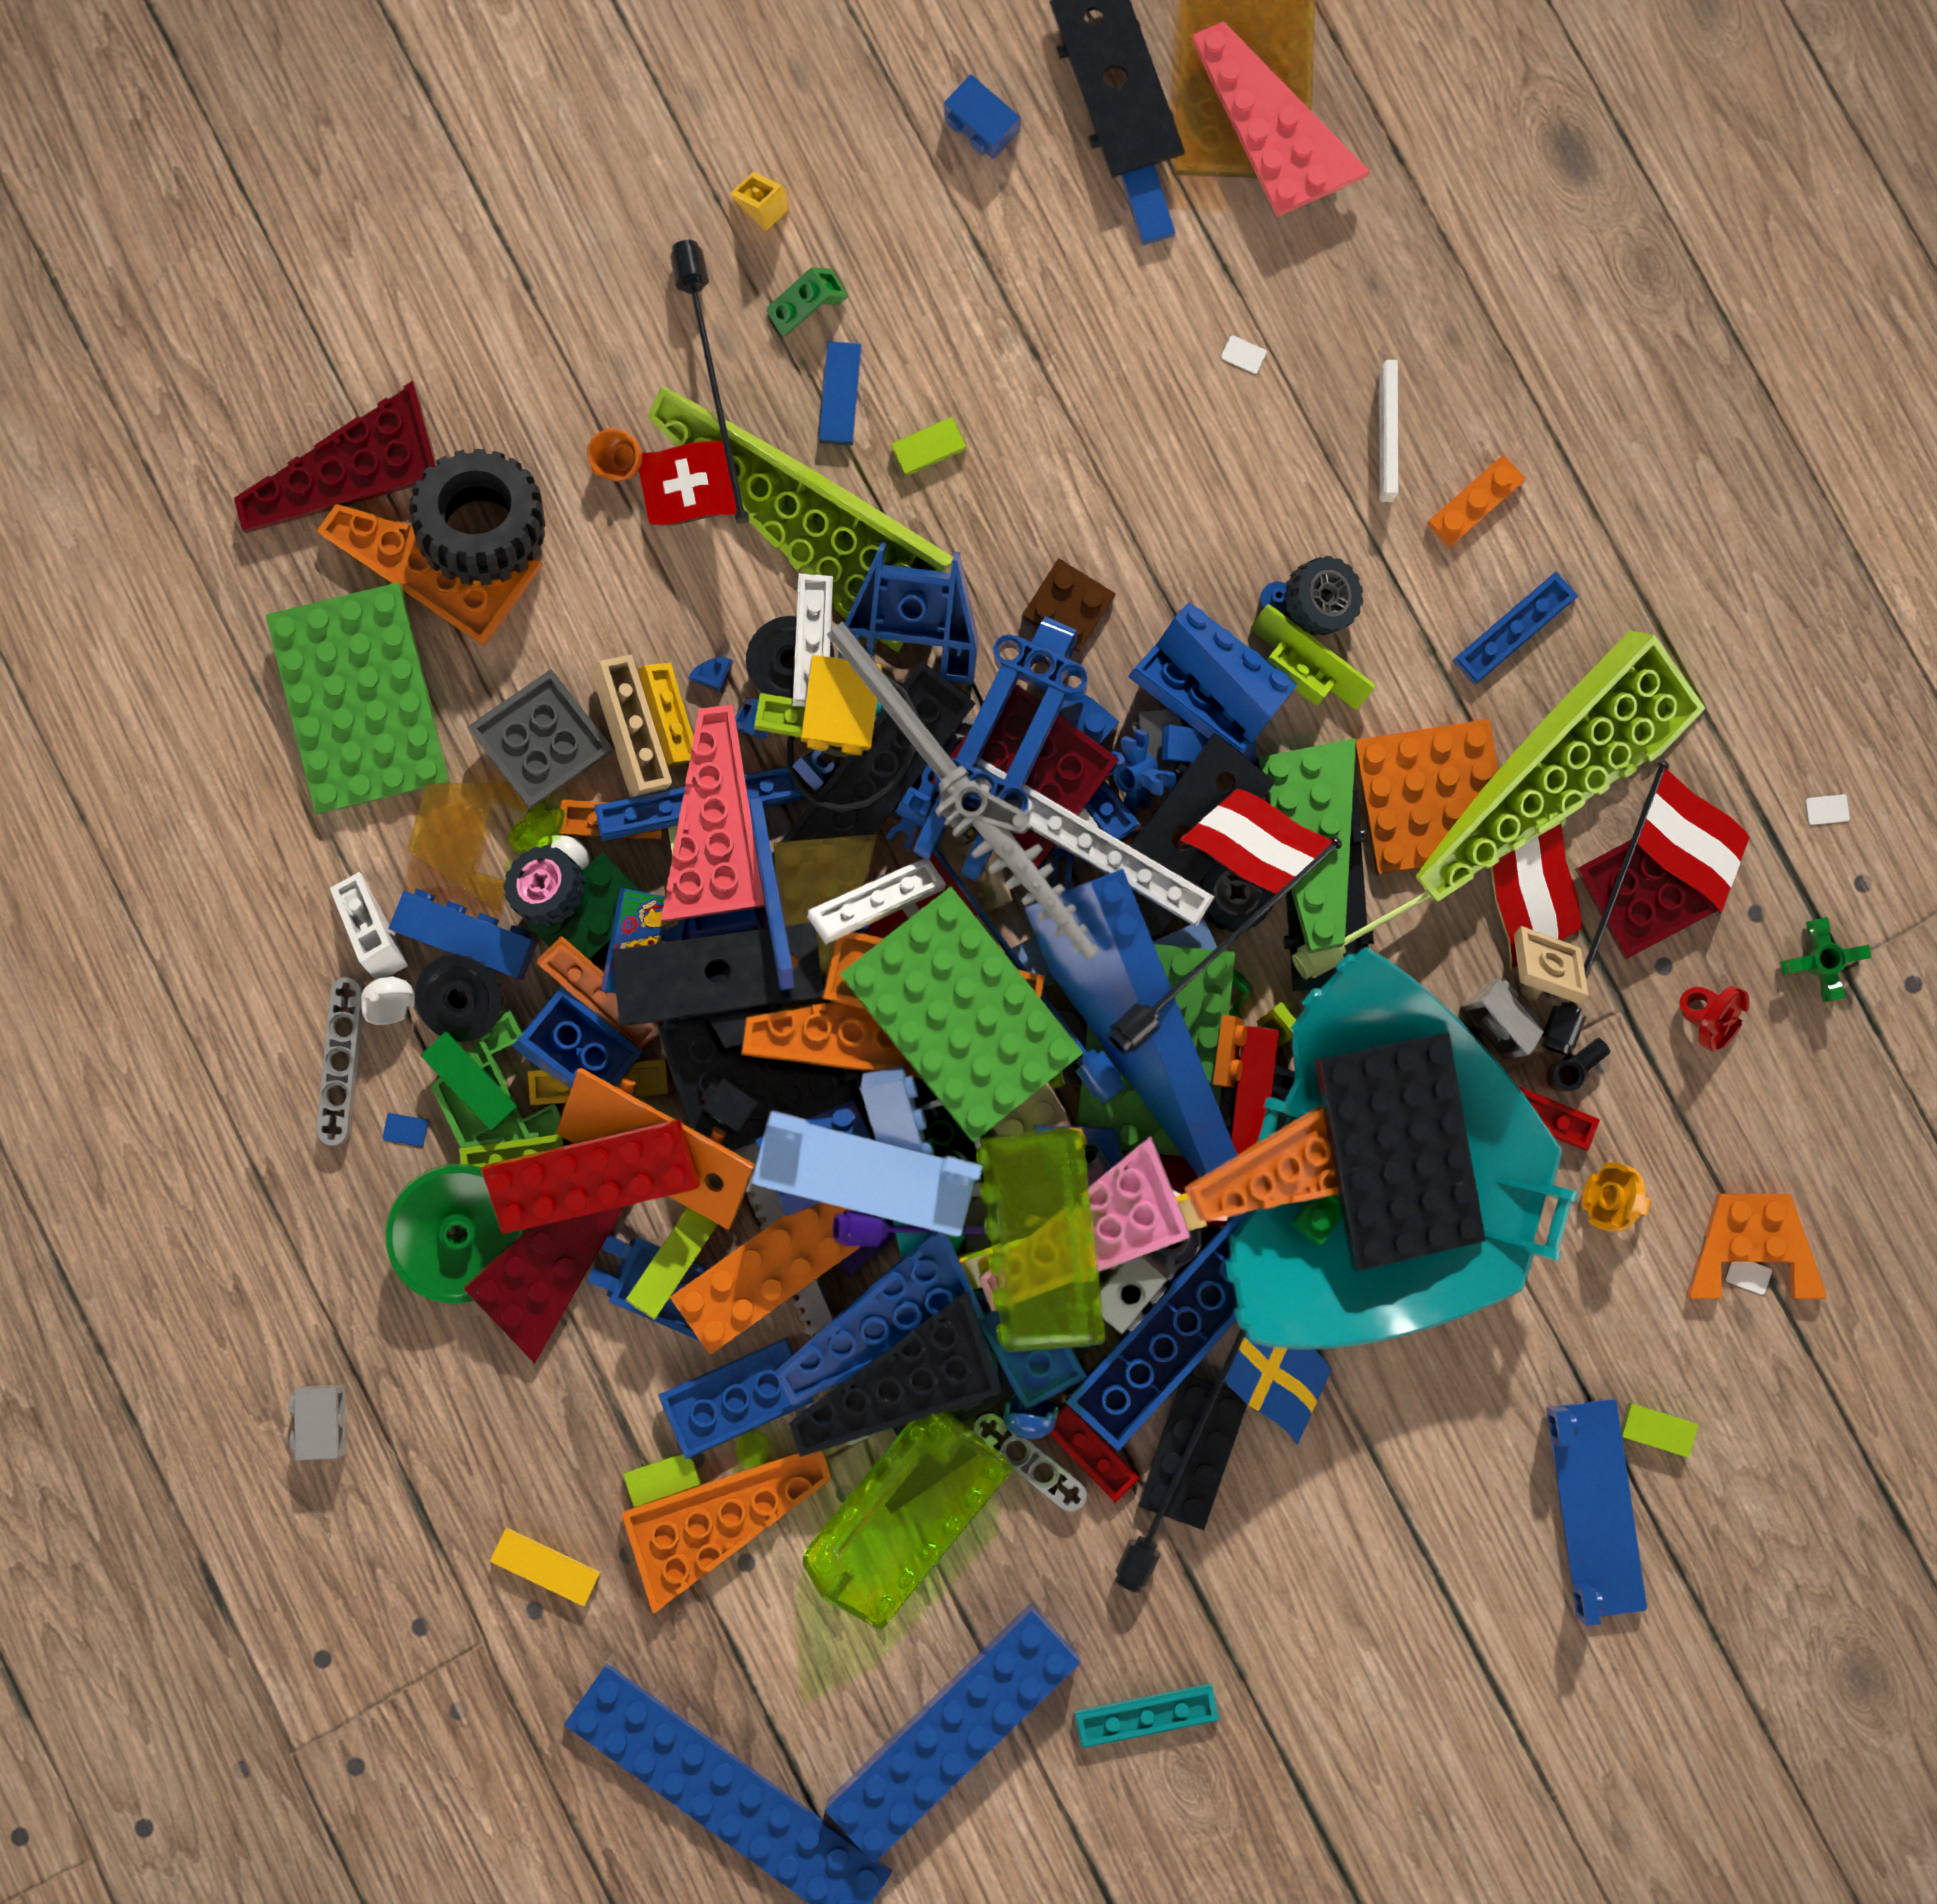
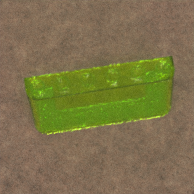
[977,1127,1105,1352]
[803,1411,1015,1631]

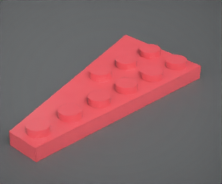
[1192,21,1370,217]
[661,704,765,923]

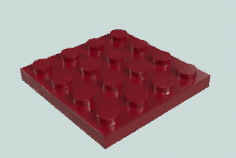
[930,684,1119,869]

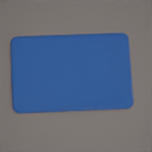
[383,1113,428,1147]

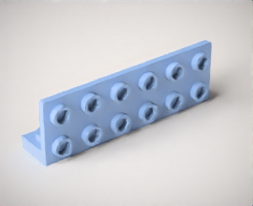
[752,1111,982,1237]

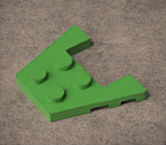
[431,1011,562,1148]

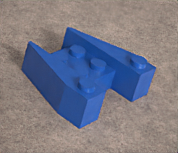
[838,543,979,684]

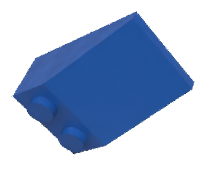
[512,987,643,1088]

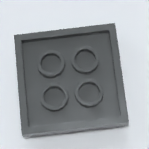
[467,669,613,810]

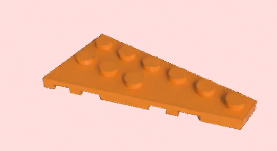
[1185,1104,1338,1221]

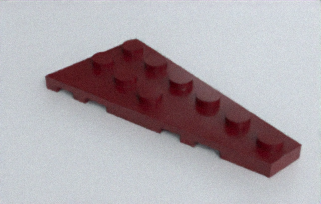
[463,1206,624,1364]

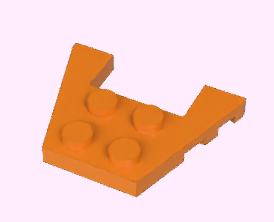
[1687,1194,1826,1299]

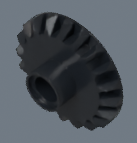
[746,616,835,699]
[415,953,504,1042]

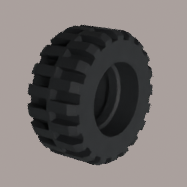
[409,449,546,585]

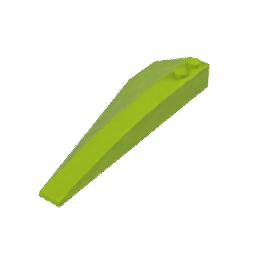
[647,386,953,653]
[1416,630,1706,902]

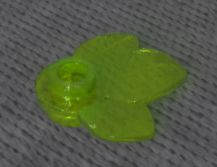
[508,800,565,855]

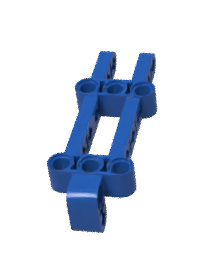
[913,616,1088,882]

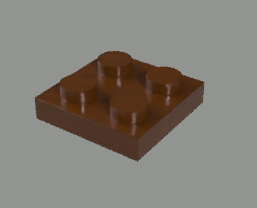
[1022,558,1116,652]

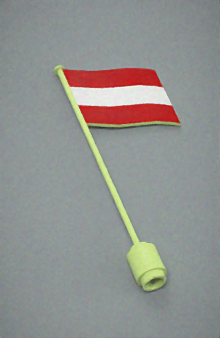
[1292,818,1581,979]

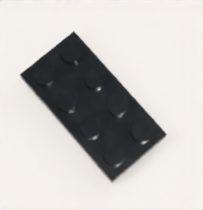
[1137,1374,1248,1530]

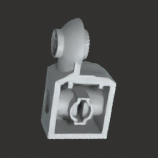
[1086,1228,1202,1334]

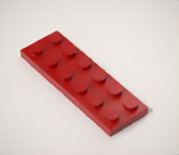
[481,1119,700,1234]

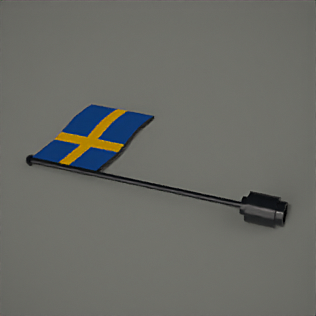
[1115,1328,1332,1593]

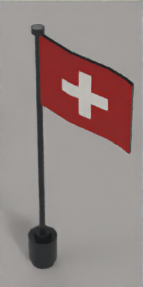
[639,240,749,526]

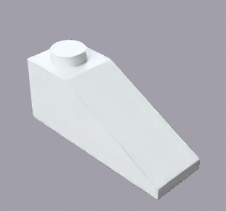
[330,872,408,979]

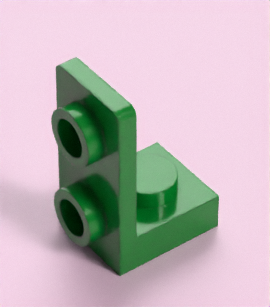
[766,267,849,336]

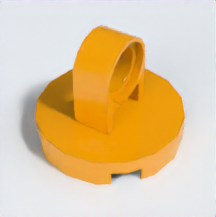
[1582,1162,1652,1232]

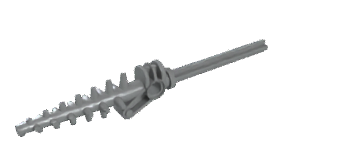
[826,622,1099,960]

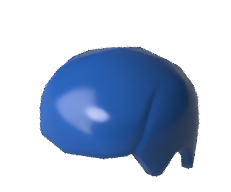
[1003,1396,1058,1440]

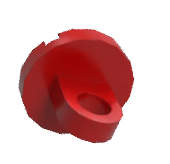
[1680,986,1750,1052]

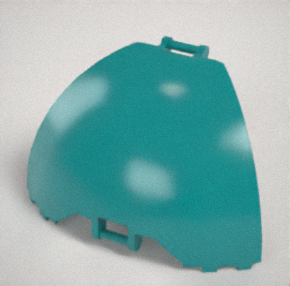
[1225,947,1578,1350]

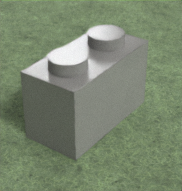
[289,1384,346,1461]

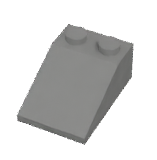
[1460,978,1544,1059]

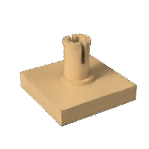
[1514,926,1589,1005]

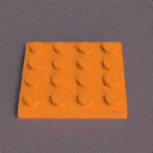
[1355,719,1499,875]

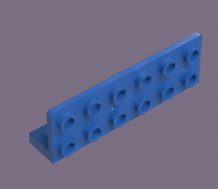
[1546,1399,1647,1626]

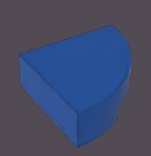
[688,657,733,693]

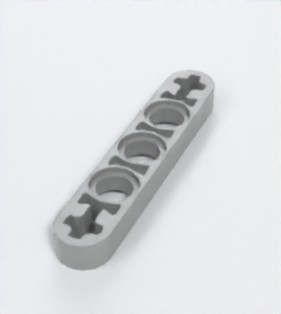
[316,977,364,1146]

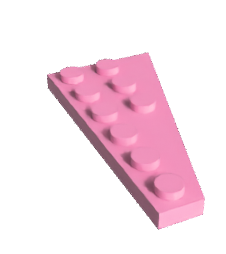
[979,1136,1190,1312]

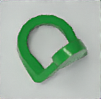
[1229,968,1253,1016]

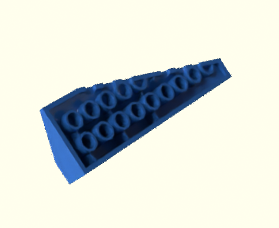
[1024,869,1237,1179]

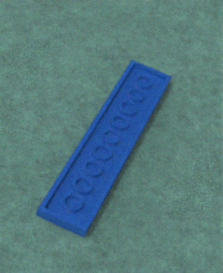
[564,1663,892,1904]

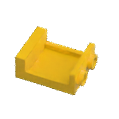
[800,655,882,755]

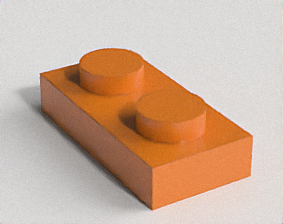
[1213,1015,1247,1088]

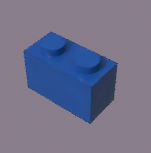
[944,74,1021,160]

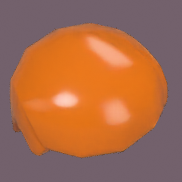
[587,428,642,482]

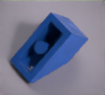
[1058,684,1119,746]

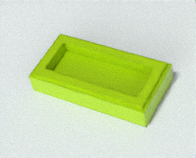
[891,416,966,477]
[1621,1402,1699,1458]
[623,1453,701,1507]

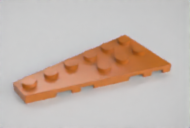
[316,504,543,647]
[741,1002,921,1078]
[621,1450,832,1614]

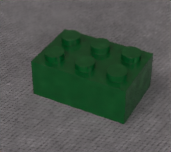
[527,852,642,964]

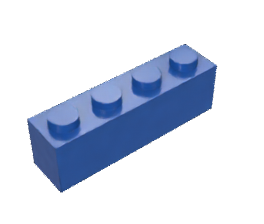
[388,888,538,980]

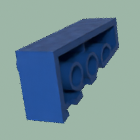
[1156,602,1298,744]

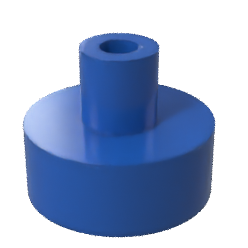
[1259,581,1288,615]

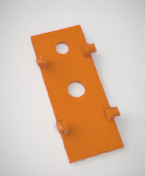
[556,1068,756,1230]

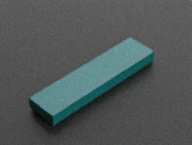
[1074,1683,1220,1749]

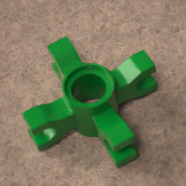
[1779,917,1872,1002]

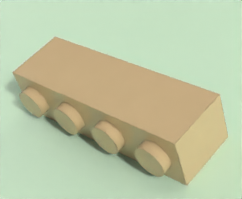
[592,654,672,798]

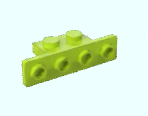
[1250,604,1376,710]

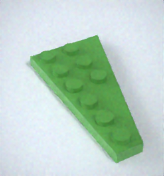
[1256,738,1356,954]

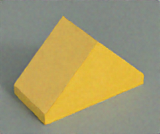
[730,171,789,232]

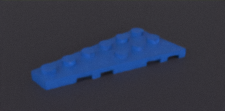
[776,1231,985,1405]

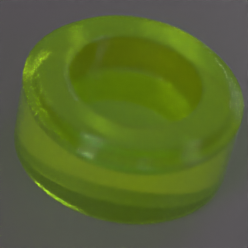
[735,1430,771,1467]

